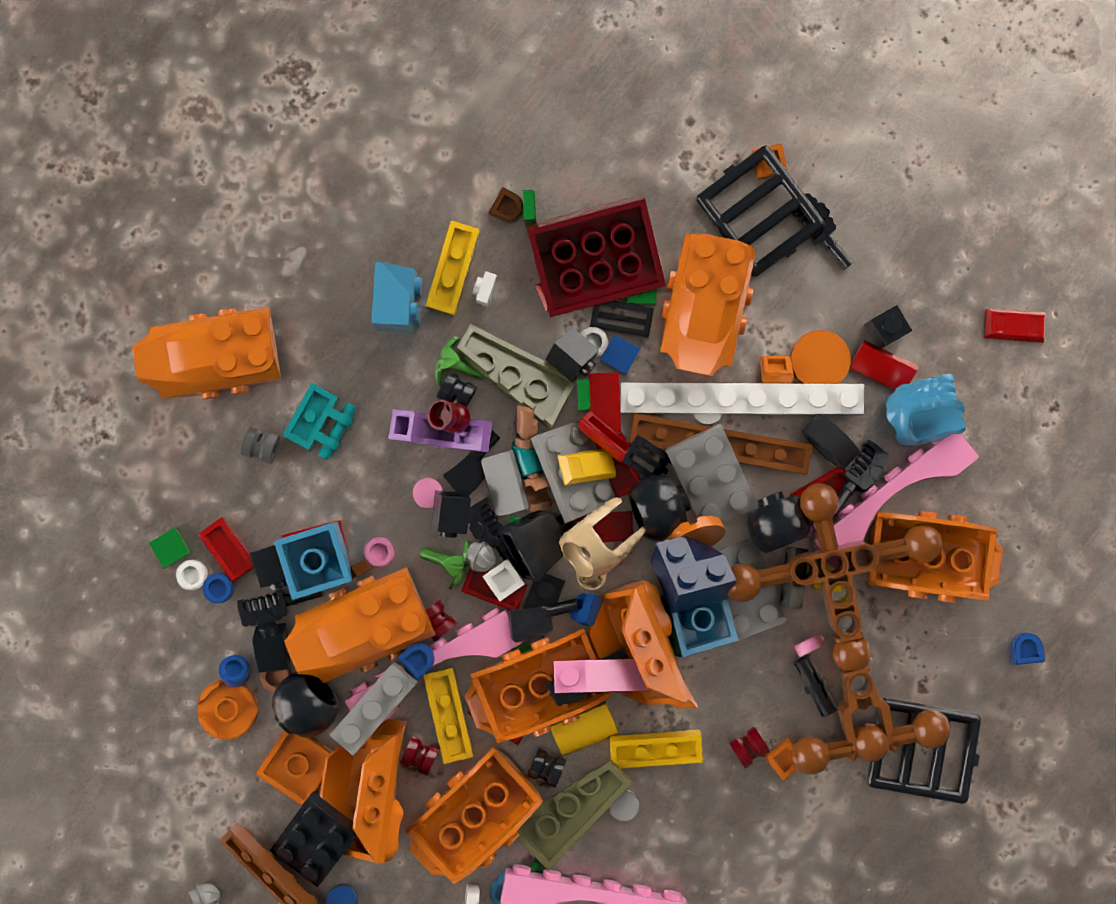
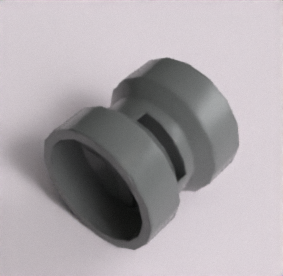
[241,427,280,464]

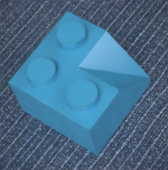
[371,262,422,333]
[274,521,352,600]

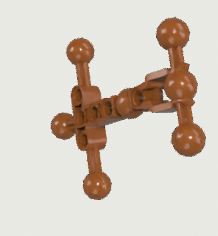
[728,483,951,775]

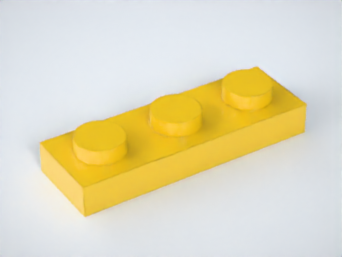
[425,220,480,316]
[423,667,474,764]
[609,730,703,769]

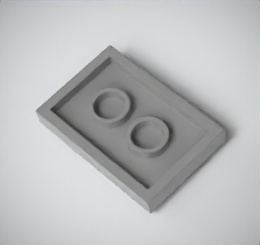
[530,419,616,523]
[666,424,759,523]
[718,538,787,644]

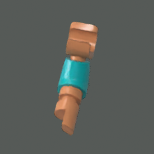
[512,406,552,511]

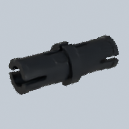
[793,654,838,717]

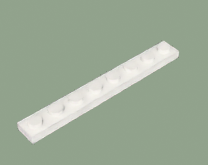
[621,383,864,415]

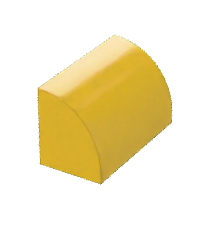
[550,700,620,757]

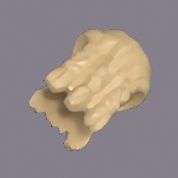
[559,498,645,577]

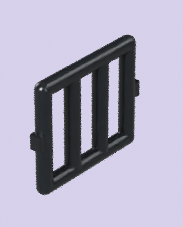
[696,145,825,277]
[866,697,981,804]

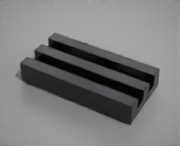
[590,301,654,339]
[622,435,672,477]

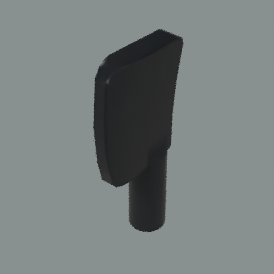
[443,430,500,496]
[508,599,578,643]

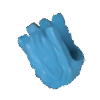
[886,374,966,445]

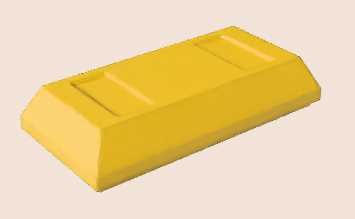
[557,449,616,486]

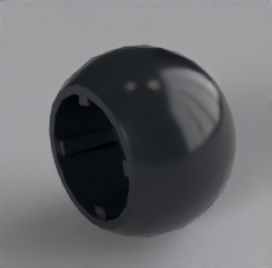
[628,475,691,541]
[748,491,814,553]
[272,672,339,738]

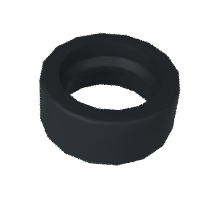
[802,414,860,470]

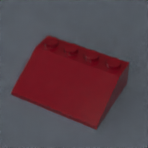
[525,194,666,317]

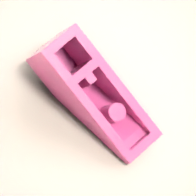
[554,659,650,693]

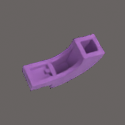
[389,409,493,452]

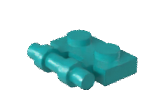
[282,383,357,460]

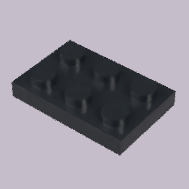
[270,792,357,888]

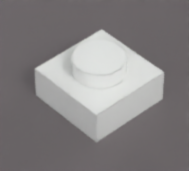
[473,271,498,307]
[482,559,525,601]

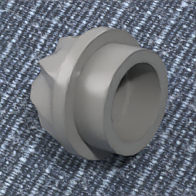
[465,542,496,572]
[189,883,220,904]

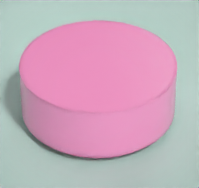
[413,478,443,508]
[364,537,395,567]
[795,634,826,657]

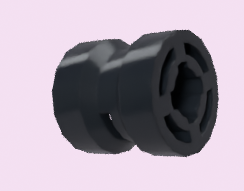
[436,372,477,407]
[527,748,567,788]

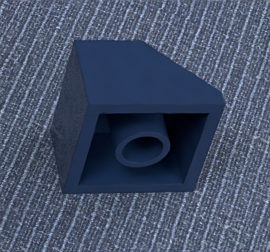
[651,536,736,613]

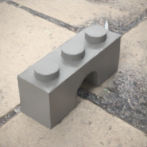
[330,661,418,756]

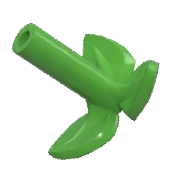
[435,336,484,386]
[420,540,470,590]

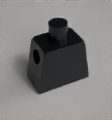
[497,510,574,582]

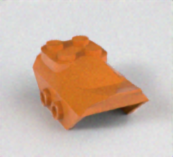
[660,233,756,376]
[132,307,281,400]
[865,511,1003,603]
[284,567,436,683]
[587,580,698,709]
[464,628,611,743]
[320,719,407,863]
[404,748,543,884]

